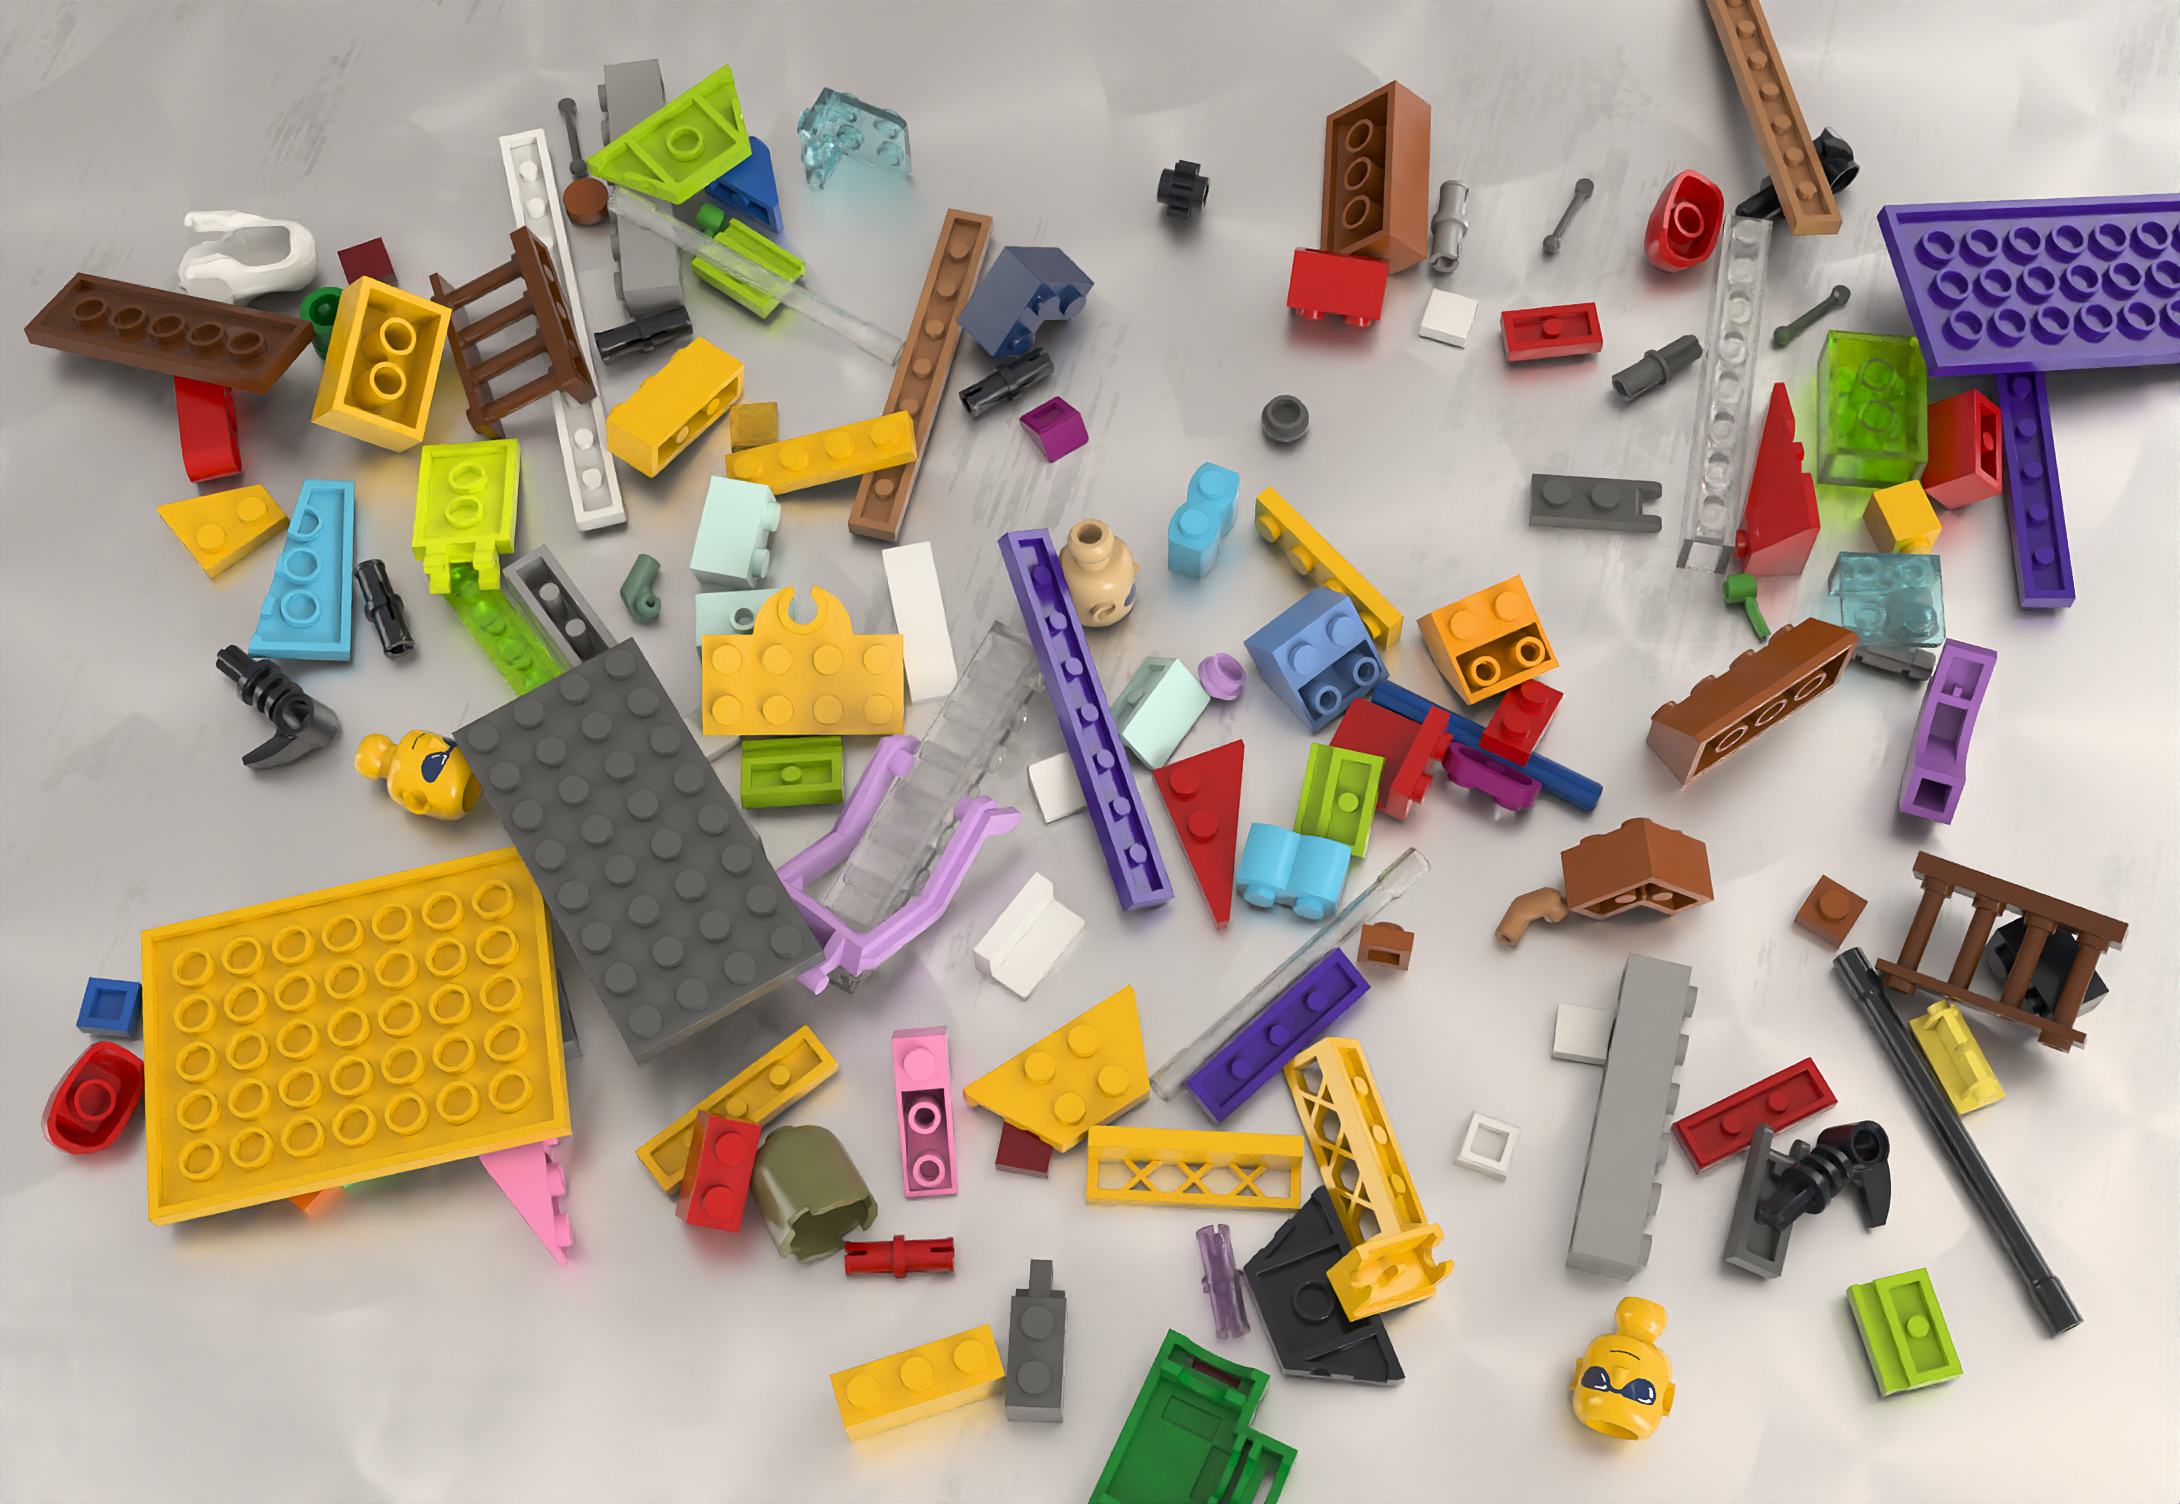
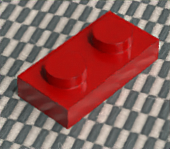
[1500,302,1603,362]
[1478,679,1564,768]

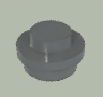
[1261,395,1309,442]

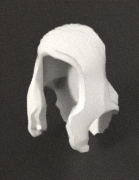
[177,209,318,307]

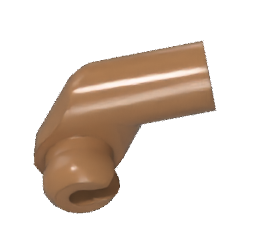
[1494,887,1568,946]

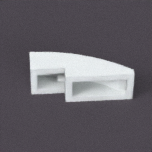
[881,541,961,706]

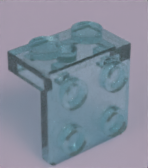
[797,87,912,189]
[1828,551,1946,648]

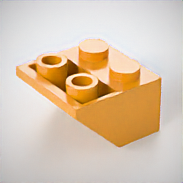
[1416,574,1559,706]

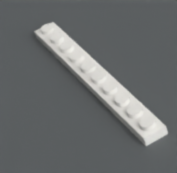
[498,128,627,532]

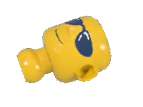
[355,730,482,821]
[1569,1297,1676,1441]

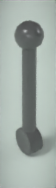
[558,98,587,177]
[1543,178,1594,253]
[1773,285,1851,344]

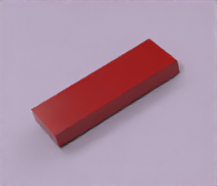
[1670,1057,1838,1175]

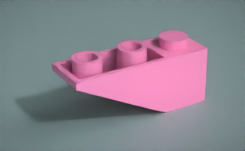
[891,1026,958,1198]
[479,1137,574,1266]

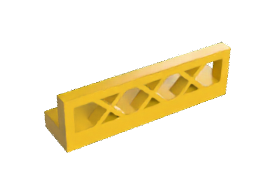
[1282,1037,1429,1249]
[1086,1125,1304,1213]

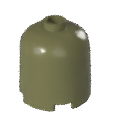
[749,1125,878,1263]

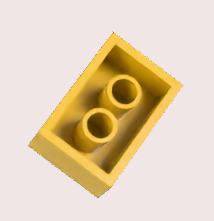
[311,276,452,453]

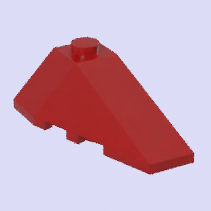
[1731,382,1821,577]

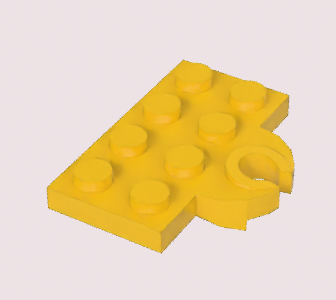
[702,585,904,735]

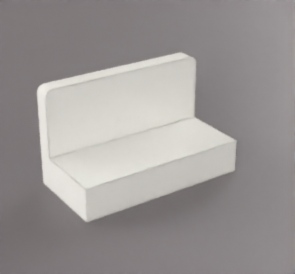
[973,872,1085,1000]

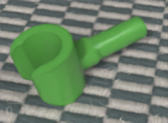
[692,202,729,261]
[1722,573,1771,639]

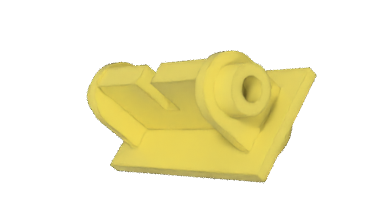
[1907,1000,2006,1116]

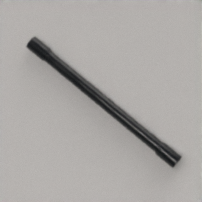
[1833,947,2085,1336]

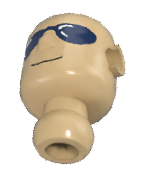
[1058,519,1141,628]

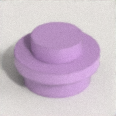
[1198,653,1246,700]

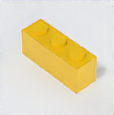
[606,336,744,478]
[829,1324,1006,1442]

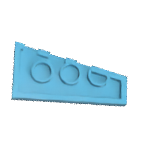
[248,479,354,661]

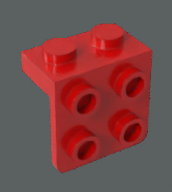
[1329,698,1454,822]

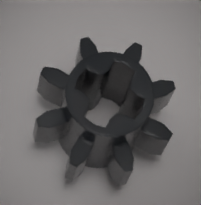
[1157,160,1210,220]

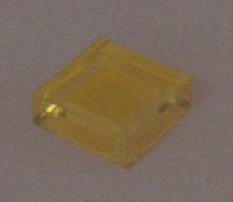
[729,402,780,453]

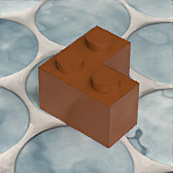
[1560,817,1714,921]

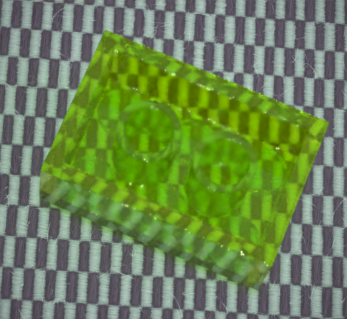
[1817,330,1928,489]

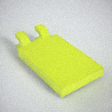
[412,438,521,594]

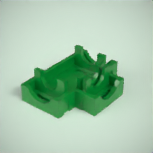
[1088,1328,1298,1504]

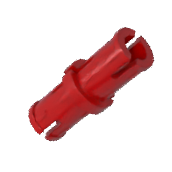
[844,1235,955,1279]

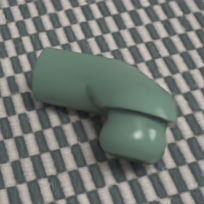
[620,554,661,622]

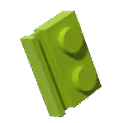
[691,218,807,319]
[740,735,844,809]
[1293,742,1386,858]
[1846,1267,1964,1397]

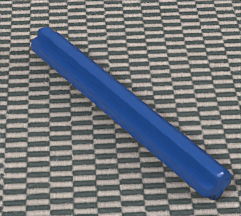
[1371,679,1603,811]

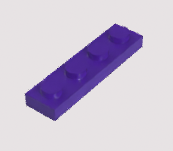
[1181,947,1371,1124]

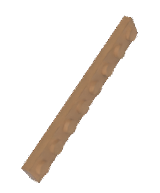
[1706,0,1843,236]
[848,208,994,542]

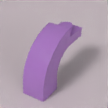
[1899,637,1997,825]

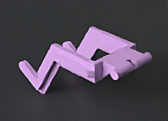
[775,734,1022,995]

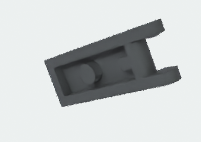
[1529,474,1662,533]
[1723,1123,1810,1279]

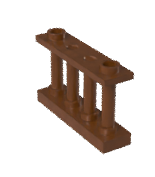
[429,225,597,440]
[1874,851,2129,1053]

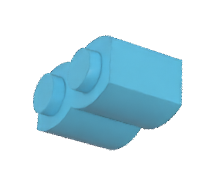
[1168,462,1239,580]
[1236,823,1352,920]

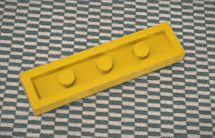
[725,410,918,495]
[1255,486,1404,651]
[635,1024,839,1197]

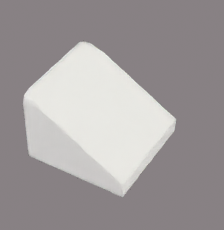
[1027,750,1088,823]

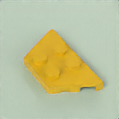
[963,984,1150,1153]

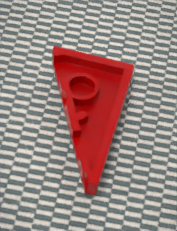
[1152,739,1245,931]

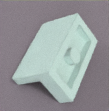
[1110,657,1211,771]

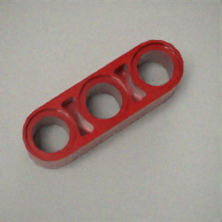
[173,375,242,484]

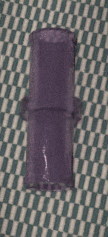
[1196,1224,1251,1340]

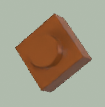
[1794,875,1868,949]
[1357,922,1415,971]

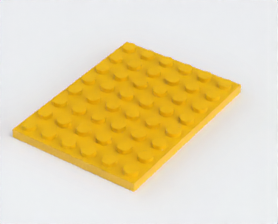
[141,846,572,1227]

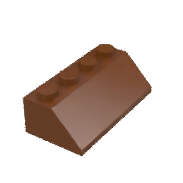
[1320,80,1431,276]
[1646,617,1860,786]

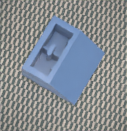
[1243,586,1390,733]

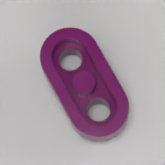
[1442,742,1542,811]

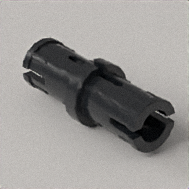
[594,305,693,362]
[959,346,1054,418]
[354,559,415,658]

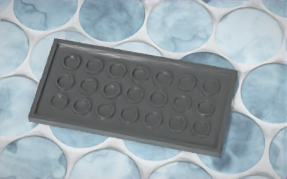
[451,637,827,1066]

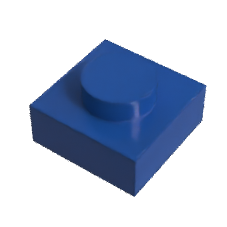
[76,977,143,1038]

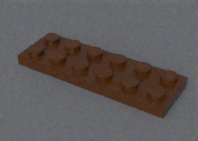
[24,272,316,395]

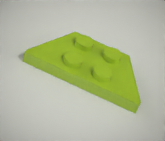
[586,64,752,205]

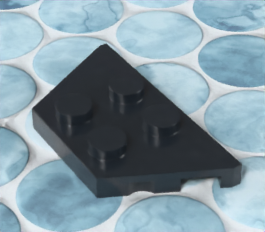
[1243,1185,1406,1386]

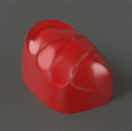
[1644,169,1724,273]
[41,1041,145,1155]

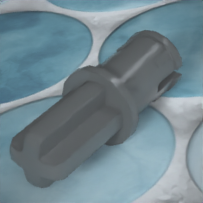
[1612,335,1703,402]

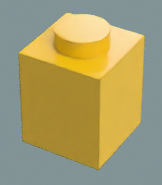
[1862,479,1942,565]

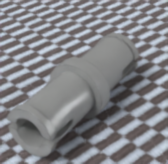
[1429,180,1470,272]

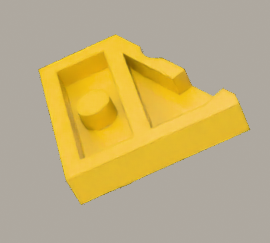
[156,484,290,580]

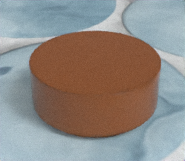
[563,178,609,225]

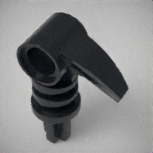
[1735,127,1860,229]
[216,645,338,769]
[1760,1120,1891,1232]

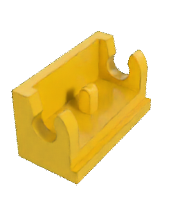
[1326,1223,1454,1322]

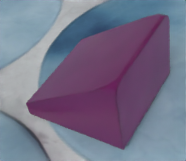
[1019,396,1089,462]

